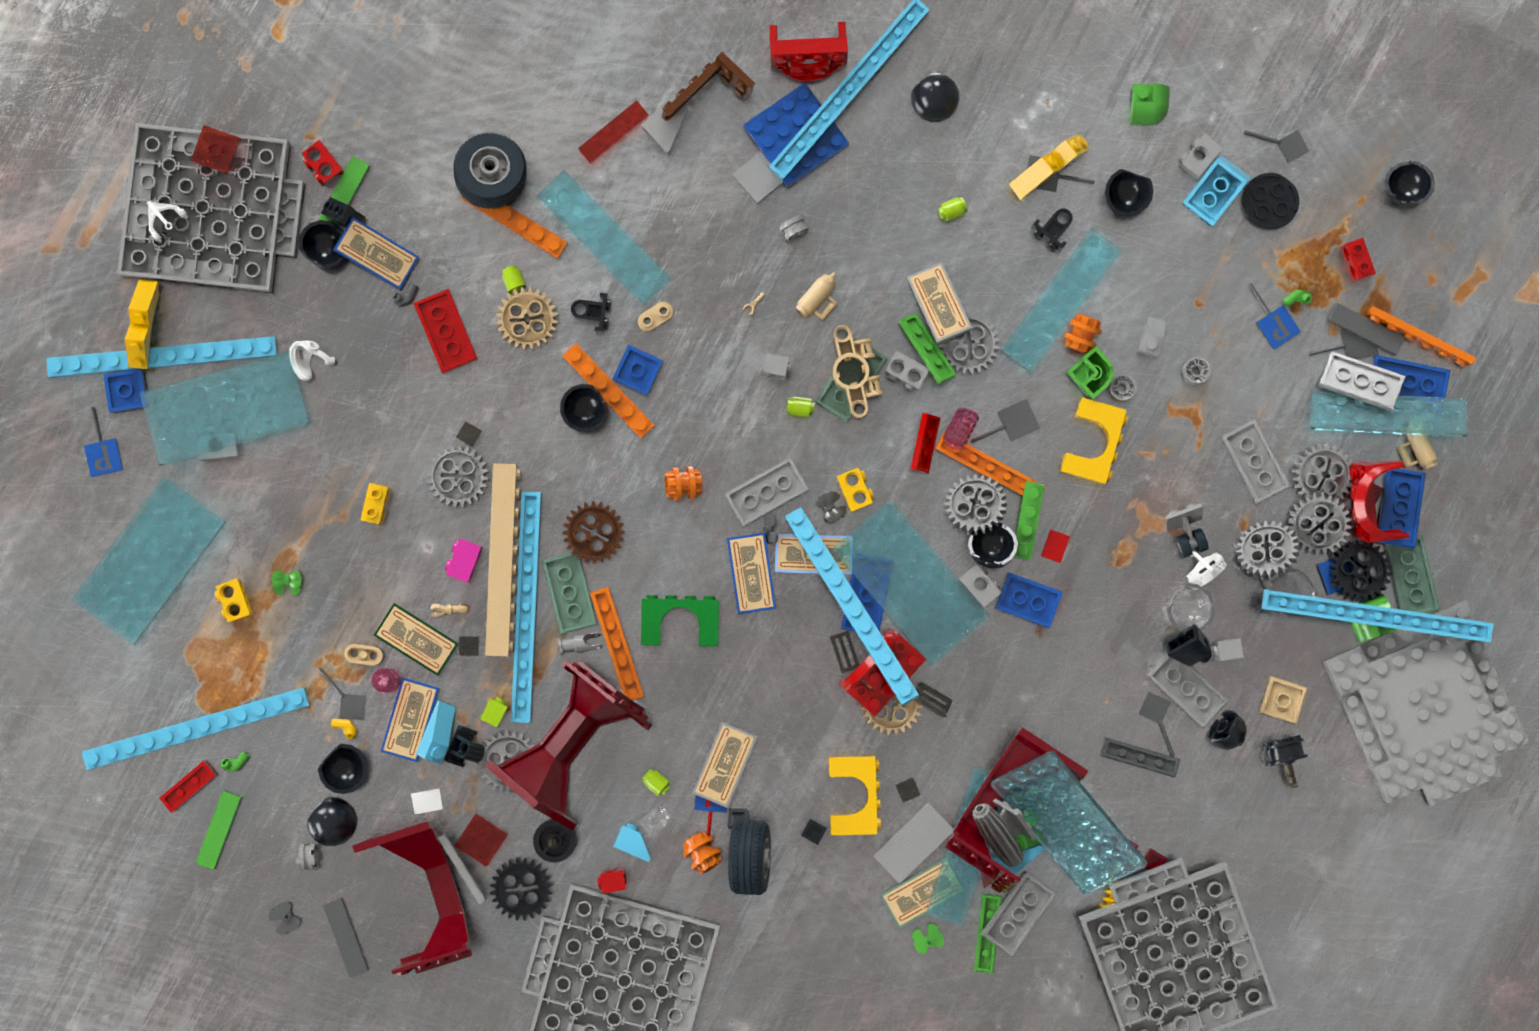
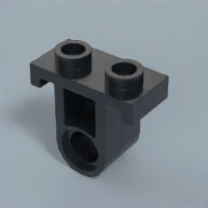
[321,197,366,228]
[1031,208,1073,251]
[571,293,611,333]
[444,725,485,767]

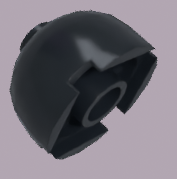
[1208,711,1247,750]

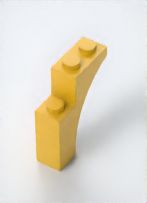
[1009,134,1089,199]
[125,279,160,369]

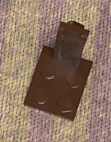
[662,52,755,121]

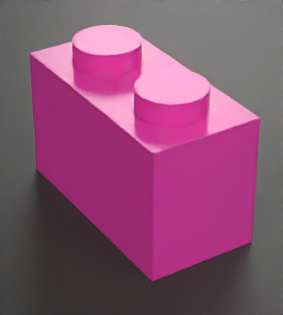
[445,538,483,583]

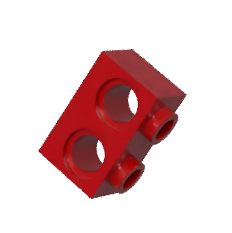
[301,140,344,186]
[1341,238,1376,283]
[597,868,628,894]

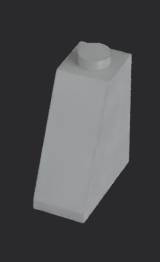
[641,94,688,156]

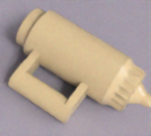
[795,273,838,321]
[1397,418,1438,470]

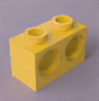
[836,468,875,513]
[360,483,391,525]
[215,578,253,623]

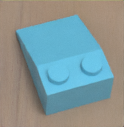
[1183,155,1251,226]

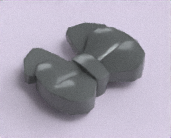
[816,491,847,523]
[763,514,778,544]
[269,902,301,935]

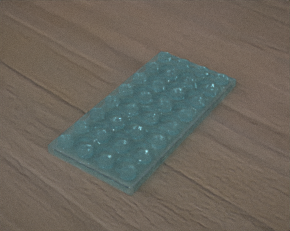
[140,351,309,466]
[71,476,226,645]
[832,499,990,666]
[991,750,1147,895]

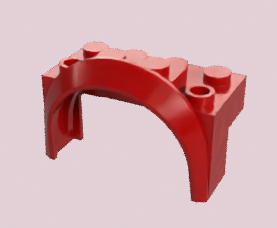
[769,22,848,81]
[1349,460,1409,543]
[839,628,926,717]

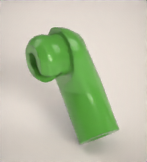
[1282,290,1313,307]
[220,751,250,772]

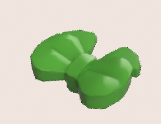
[272,570,302,596]
[911,924,944,954]

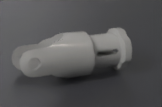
[558,632,603,655]

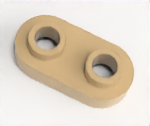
[638,302,673,332]
[344,644,384,666]

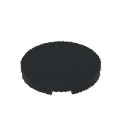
[1241,173,1299,230]

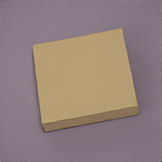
[1259,676,1308,725]

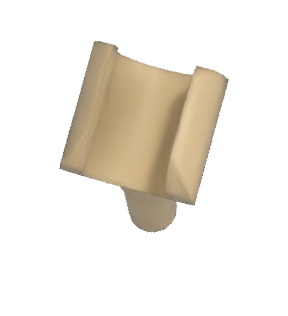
[743,292,765,315]

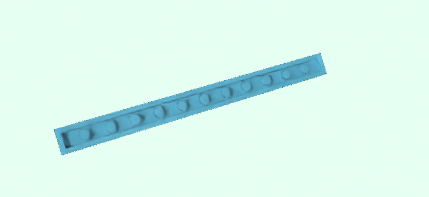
[769,0,930,180]
[46,336,278,378]
[511,492,541,723]
[785,507,919,707]
[1261,589,1494,643]
[82,687,310,770]

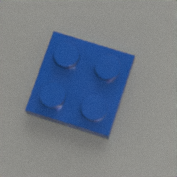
[612,345,663,395]
[103,369,148,413]

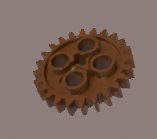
[562,501,625,564]

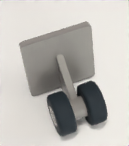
[1165,503,1209,558]

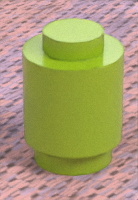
[938,197,968,222]
[502,265,526,295]
[786,396,815,418]
[641,769,670,796]

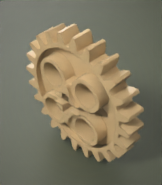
[496,287,558,349]
[860,678,923,735]

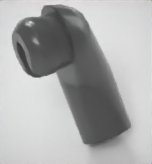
[392,283,418,306]

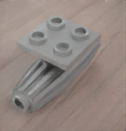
[972,798,1035,867]

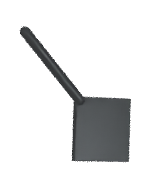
[1244,130,1309,162]
[318,667,366,720]
[1139,692,1174,757]

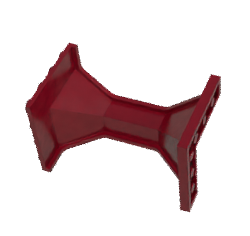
[485,660,652,830]
[945,727,1088,893]
[352,820,472,976]

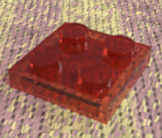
[190,125,241,175]
[454,813,508,867]

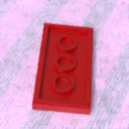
[413,289,478,374]

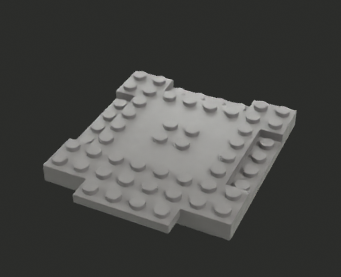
[117,123,304,293]
[1322,600,1529,806]
[1079,858,1278,1031]
[521,884,720,1031]

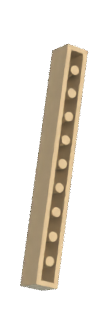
[485,463,521,657]

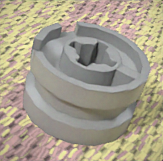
[779,214,810,241]
[1182,357,1211,385]
[1108,374,1137,402]
[298,843,319,871]

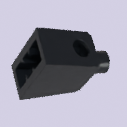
[1165,624,1211,666]

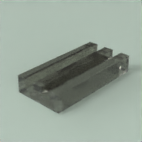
[830,631,859,673]
[913,682,953,718]

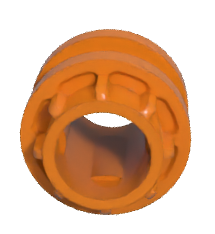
[1064,313,1103,353]
[664,466,702,501]
[683,832,722,874]

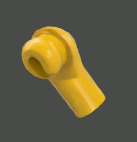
[331,719,357,740]

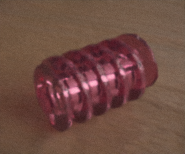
[943,408,979,450]
[371,668,401,693]

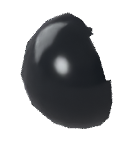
[911,72,960,121]
[1385,160,1435,208]
[1104,169,1154,217]
[299,220,345,269]
[560,384,609,432]
[968,523,1018,569]
[318,744,368,794]
[307,797,356,847]

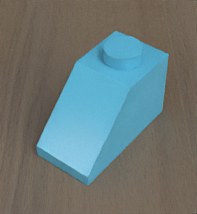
[613,823,651,862]

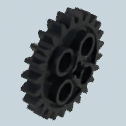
[1329,539,1392,602]
[490,857,553,921]

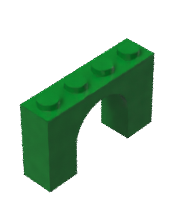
[641,595,719,647]

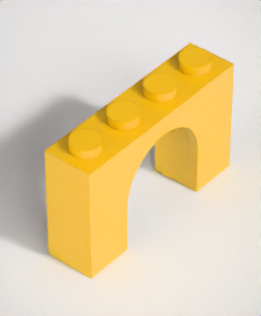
[1060,397,1128,485]
[829,756,881,835]

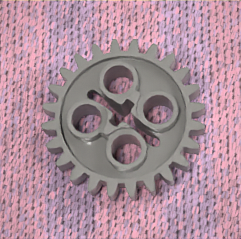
[938,312,1000,375]
[1292,443,1353,500]
[426,445,489,508]
[944,474,1007,535]
[1288,492,1352,555]
[1236,521,1300,579]
[476,730,535,793]

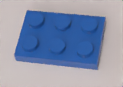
[995,572,1063,628]

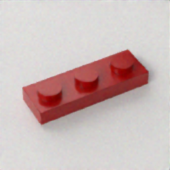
[911,413,940,474]
[159,760,217,813]

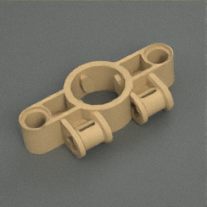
[832,325,884,419]

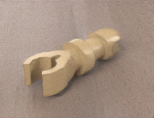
[431,603,469,617]

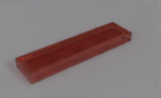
[578,100,649,164]

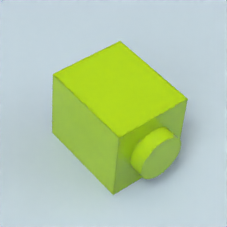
[480,696,509,728]

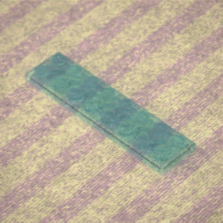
[537,170,671,305]
[1000,228,1122,373]
[1311,391,1468,437]
[926,767,1005,927]

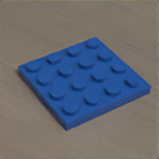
[743,83,849,188]

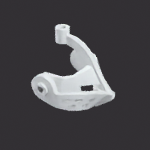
[147,201,188,243]
[289,340,335,381]
[1186,549,1227,587]

